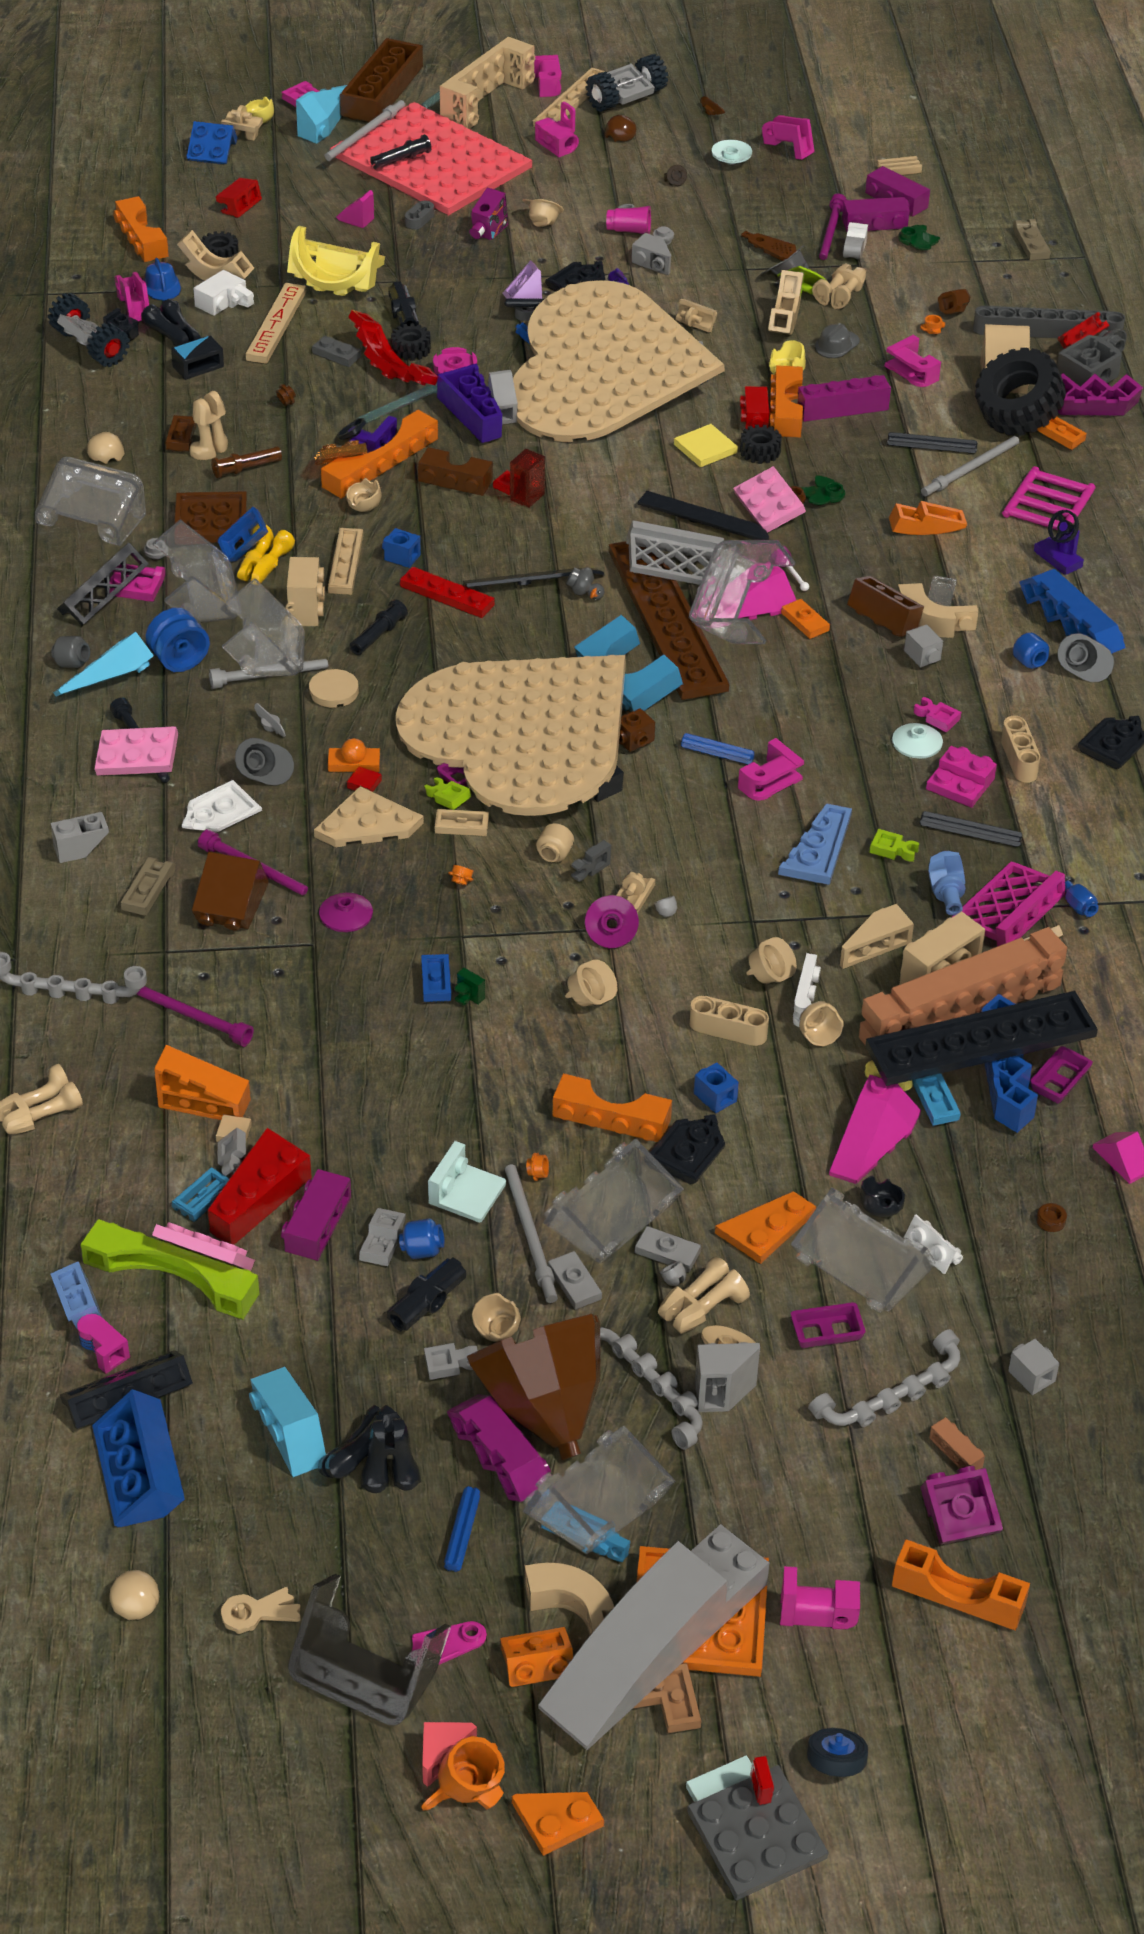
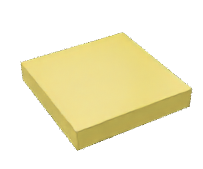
[674,424,738,467]

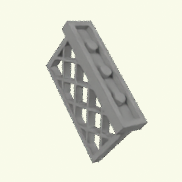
[626,520,724,585]

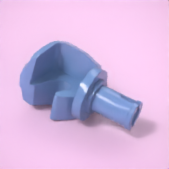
[928,851,966,915]

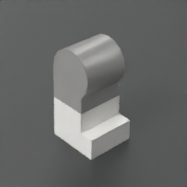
[843,222,868,260]

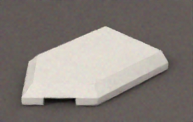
[182,780,262,832]

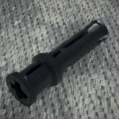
[370,134,432,170]
[349,599,408,655]

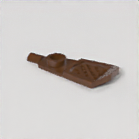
[741,231,796,261]

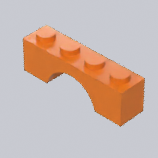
[113,196,169,262]
[770,365,803,437]
[553,1073,672,1142]
[892,1539,1030,1631]

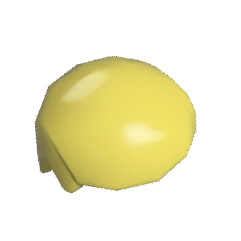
[246,97,274,123]

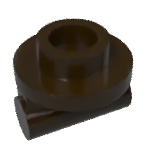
[664,165,687,186]

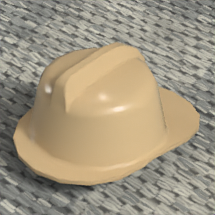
[522,199,564,227]
[746,937,797,984]
[565,959,618,1006]

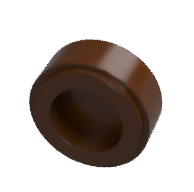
[1036,1203,1067,1232]

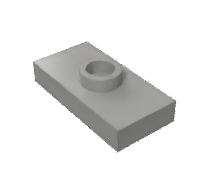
[635,1226,701,1272]
[548,1251,602,1310]

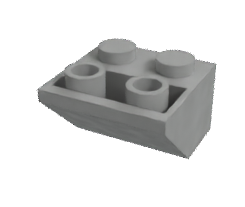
[695,1342,760,1412]

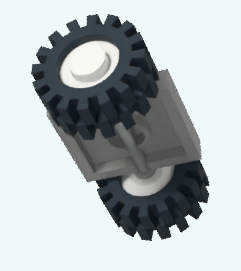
[585,54,668,112]

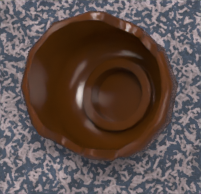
[605,114,637,142]

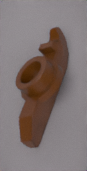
[700,96,725,115]

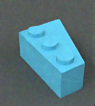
[249,1367,326,1477]

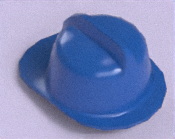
[143,258,181,301]

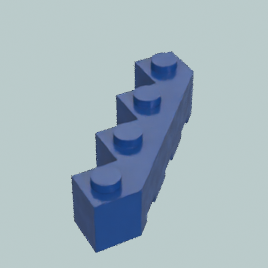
[1019,569,1126,654]
[981,994,1038,1133]

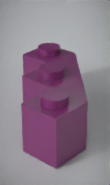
[1058,373,1143,416]
[447,1394,552,1502]

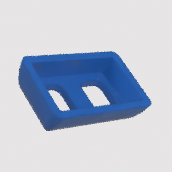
[218,507,268,562]

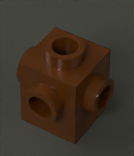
[619,708,655,752]

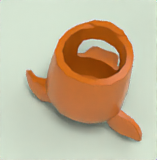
[421,1736,505,1811]

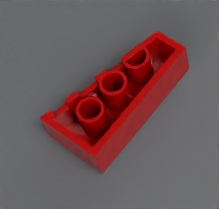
[208,1127,312,1245]

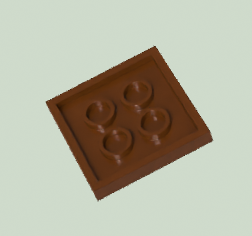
[174,491,247,544]

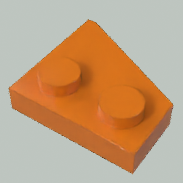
[512,1792,604,1856]

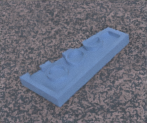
[778,804,852,885]

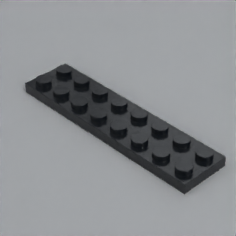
[865,991,1098,1086]

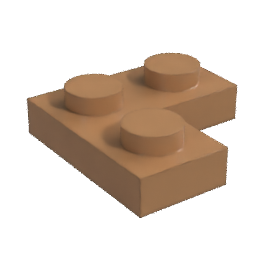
[634,1663,701,1733]

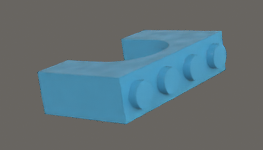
[574,615,683,712]

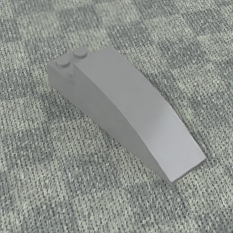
[538,1524,769,1750]

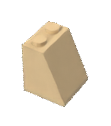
[980,324,1030,394]

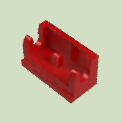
[215,178,262,218]
[1057,312,1110,349]

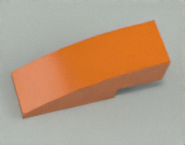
[889,501,967,535]

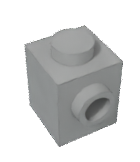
[904,625,943,667]
[1008,1339,1059,1395]

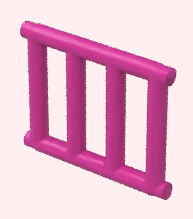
[1002,466,1096,530]

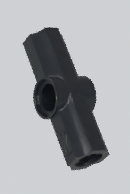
[388,281,419,327]
[387,1257,466,1332]

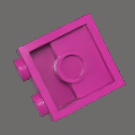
[926,746,997,808]

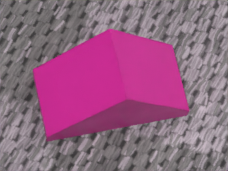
[336,190,374,228]
[1092,1131,1144,1184]

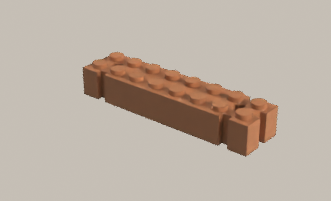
[859,927,1068,1045]

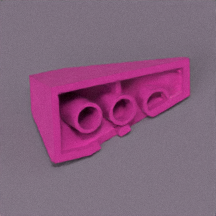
[692,559,796,628]
[829,1075,921,1184]

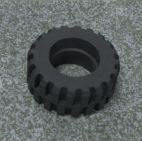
[975,347,1066,436]

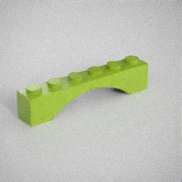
[81,1219,260,1320]

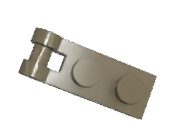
[1013,219,1051,261]
[121,857,175,916]

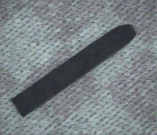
[638,491,769,542]
[463,567,604,587]

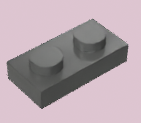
[312,336,361,367]

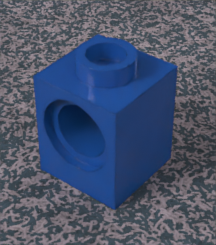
[382,528,421,568]
[694,1062,739,1114]

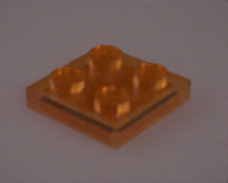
[314,440,367,465]

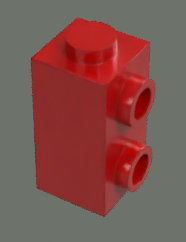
[740,386,769,430]

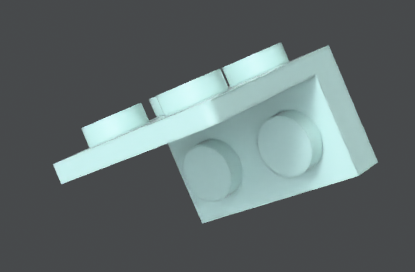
[428,1141,506,1223]

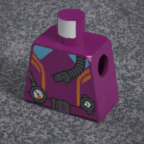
[469,187,509,240]

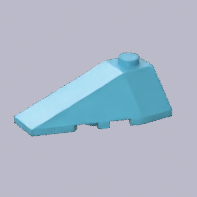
[296,85,347,144]
[53,632,154,696]

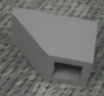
[632,233,671,275]
[488,370,518,425]
[51,812,109,863]

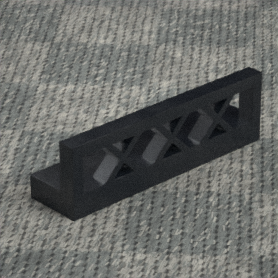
[57,543,149,626]
[60,1350,193,1429]

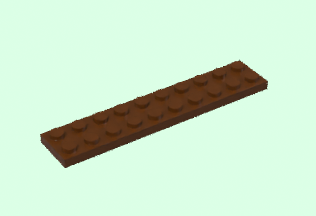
[608,541,729,700]

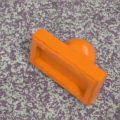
[328,738,380,772]

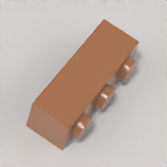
[929,1417,985,1470]

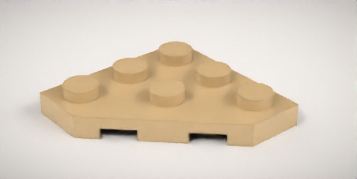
[314,786,424,847]

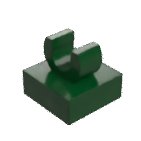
[455,967,485,1005]

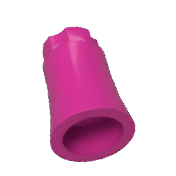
[606,205,651,234]

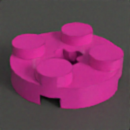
[433,347,477,375]

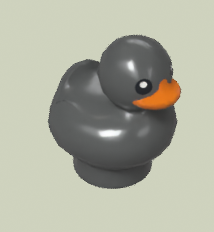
[566,567,605,600]

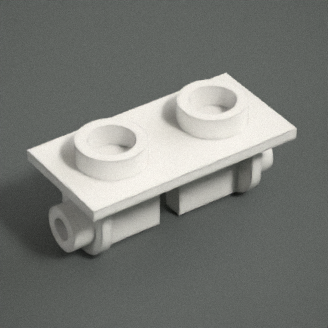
[904,1214,963,1274]

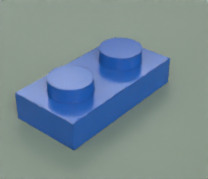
[421,954,451,1002]

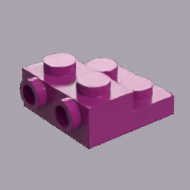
[920,1466,1003,1545]

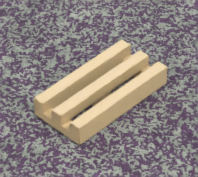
[877,156,922,175]
[435,809,489,836]

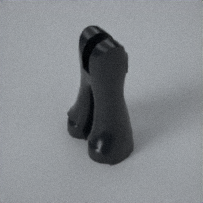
[141,299,201,346]
[318,1405,400,1479]
[361,1418,421,1493]

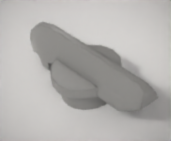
[254,703,286,737]

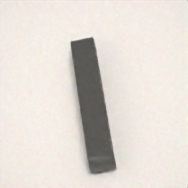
[973,306,1125,338]

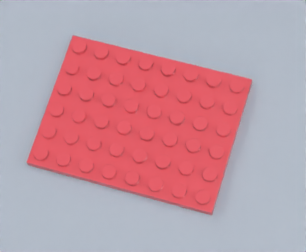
[330,102,532,215]

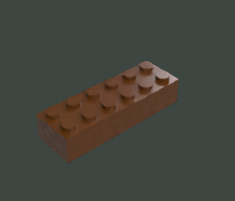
[340,38,423,123]

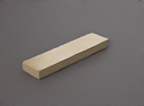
[328,528,363,595]

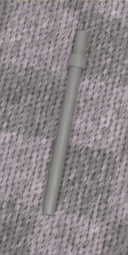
[324,100,405,161]
[921,436,1019,497]
[505,1164,558,1303]

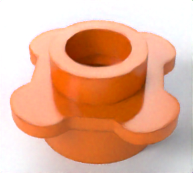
[920,315,945,334]

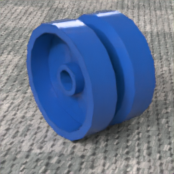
[145,608,210,672]

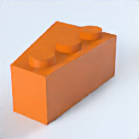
[154,1045,251,1120]

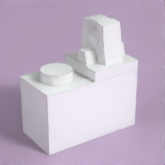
[194,270,254,316]

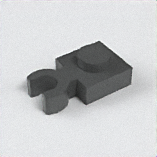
[571,840,611,882]

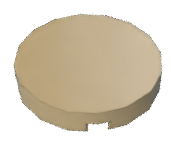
[309,669,359,708]

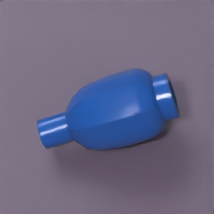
[1065,881,1099,917]

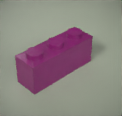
[865,166,930,217]
[842,197,910,232]
[281,1169,351,1261]

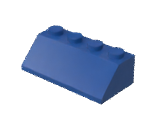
[92,1389,185,1527]

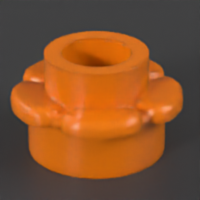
[448,865,474,886]
[526,1153,549,1181]

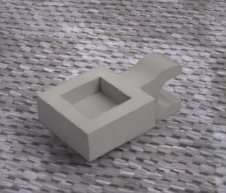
[218,1128,246,1176]
[424,1343,478,1380]

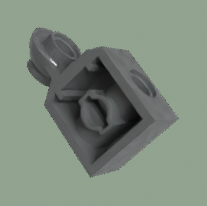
[1057,329,1127,386]

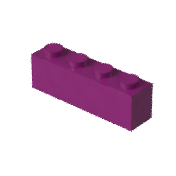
[797,375,891,422]

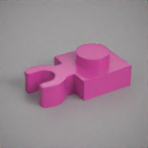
[914,697,961,732]

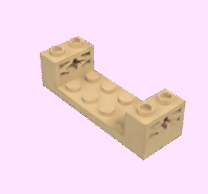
[440,37,535,129]

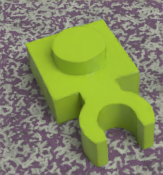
[425,777,471,810]
[870,829,919,862]

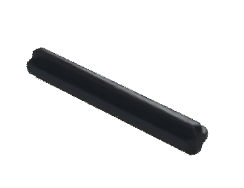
[887,432,978,454]
[920,811,1023,847]

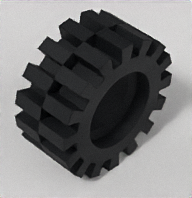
[200,231,239,258]
[391,324,431,361]
[740,425,782,464]

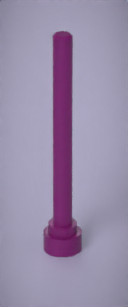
[819,194,847,260]
[198,829,308,896]
[137,986,254,1047]

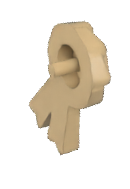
[221,1587,301,1634]

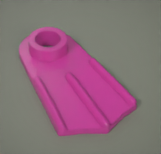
[412,1621,487,1670]

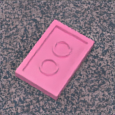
[733,466,806,533]
[95,727,178,776]
[152,1222,255,1271]

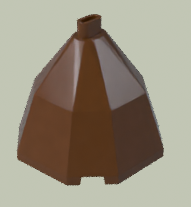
[467,1314,601,1460]

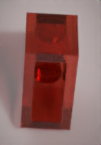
[510,449,545,508]

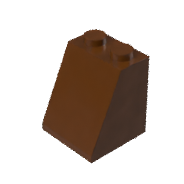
[192,852,269,931]

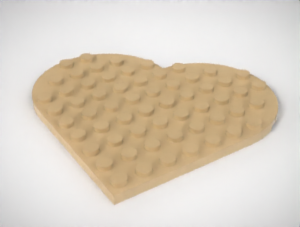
[513,281,725,442]
[396,655,626,816]

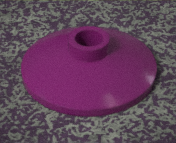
[319,893,373,932]
[585,895,639,949]

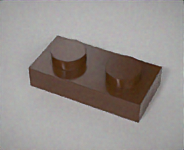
[166,415,197,451]

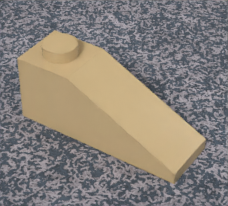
[840,904,914,969]

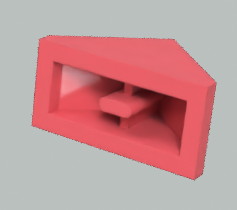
[422,1722,477,1787]

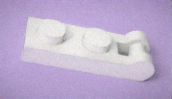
[793,953,821,1027]

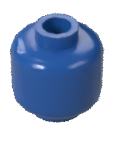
[1013,632,1049,669]
[399,1219,445,1260]

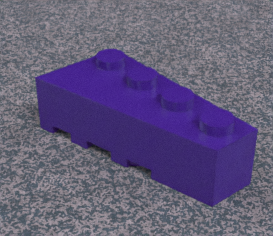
[437,363,503,443]

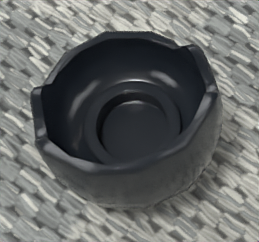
[860,1176,905,1217]

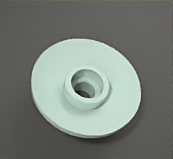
[712,140,752,164]
[892,723,943,759]

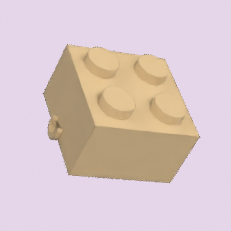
[285,557,325,626]

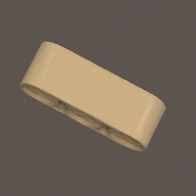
[1001,716,1040,783]
[689,996,769,1046]

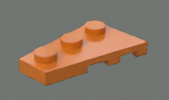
[715,1191,816,1264]

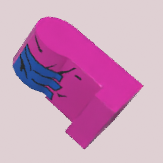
[77,1314,130,1374]

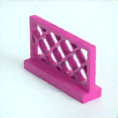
[952,861,1065,947]

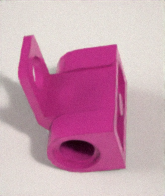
[535,101,579,157]

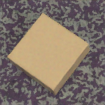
[216,1115,251,1142]

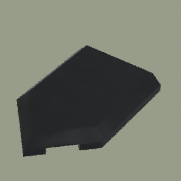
[545,261,605,291]
[1078,716,1144,769]
[646,1114,725,1184]

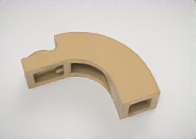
[177,230,254,281]
[768,270,804,335]
[898,583,978,638]
[525,1563,614,1636]

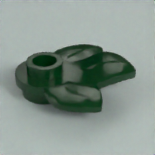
[898,225,940,250]
[800,475,845,505]

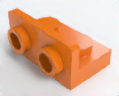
[500,1627,573,1687]

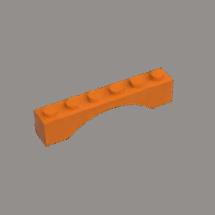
[321,410,438,499]

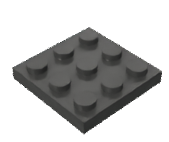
[687,1765,829,1901]

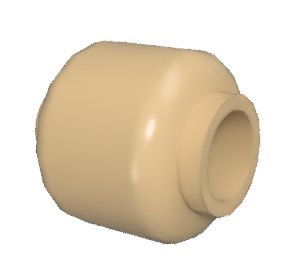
[536,823,574,862]

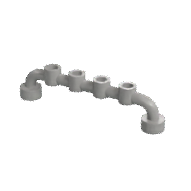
[0,952,147,1004]
[600,1327,703,1450]
[808,1329,960,1427]

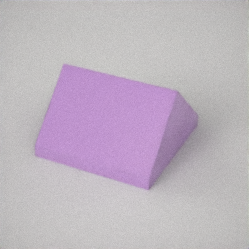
[503,260,542,299]

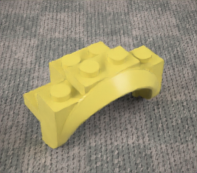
[287,226,385,296]

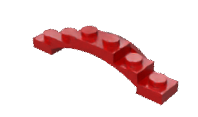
[348,310,438,386]

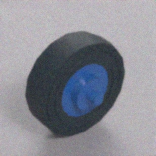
[807,1728,868,1777]

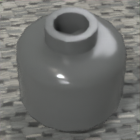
[51,636,90,668]

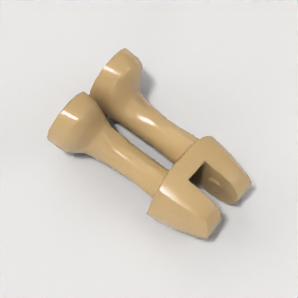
[812,263,866,309]
[189,391,228,460]
[0,1064,83,1134]
[658,1257,750,1334]

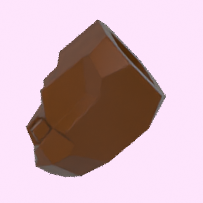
[938,289,971,315]

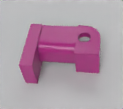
[534,55,562,97]
[762,115,814,160]
[115,272,149,321]
[885,335,941,387]
[738,738,804,801]
[780,1566,860,1629]

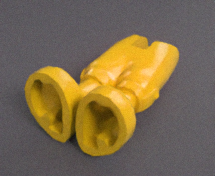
[237,524,295,585]

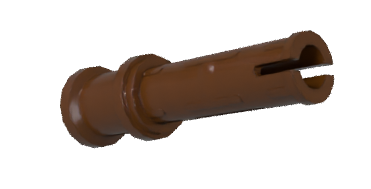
[211,446,282,479]

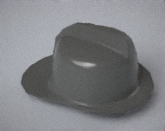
[760,246,809,275]
[815,323,860,358]
[1058,633,1114,682]
[235,738,294,786]

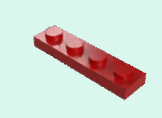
[400,567,495,618]

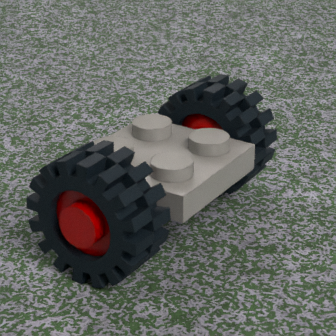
[48,293,130,367]

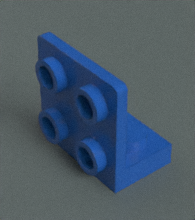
[187,121,238,164]

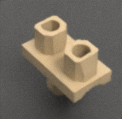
[221,105,263,140]
[675,299,717,332]
[616,872,655,914]

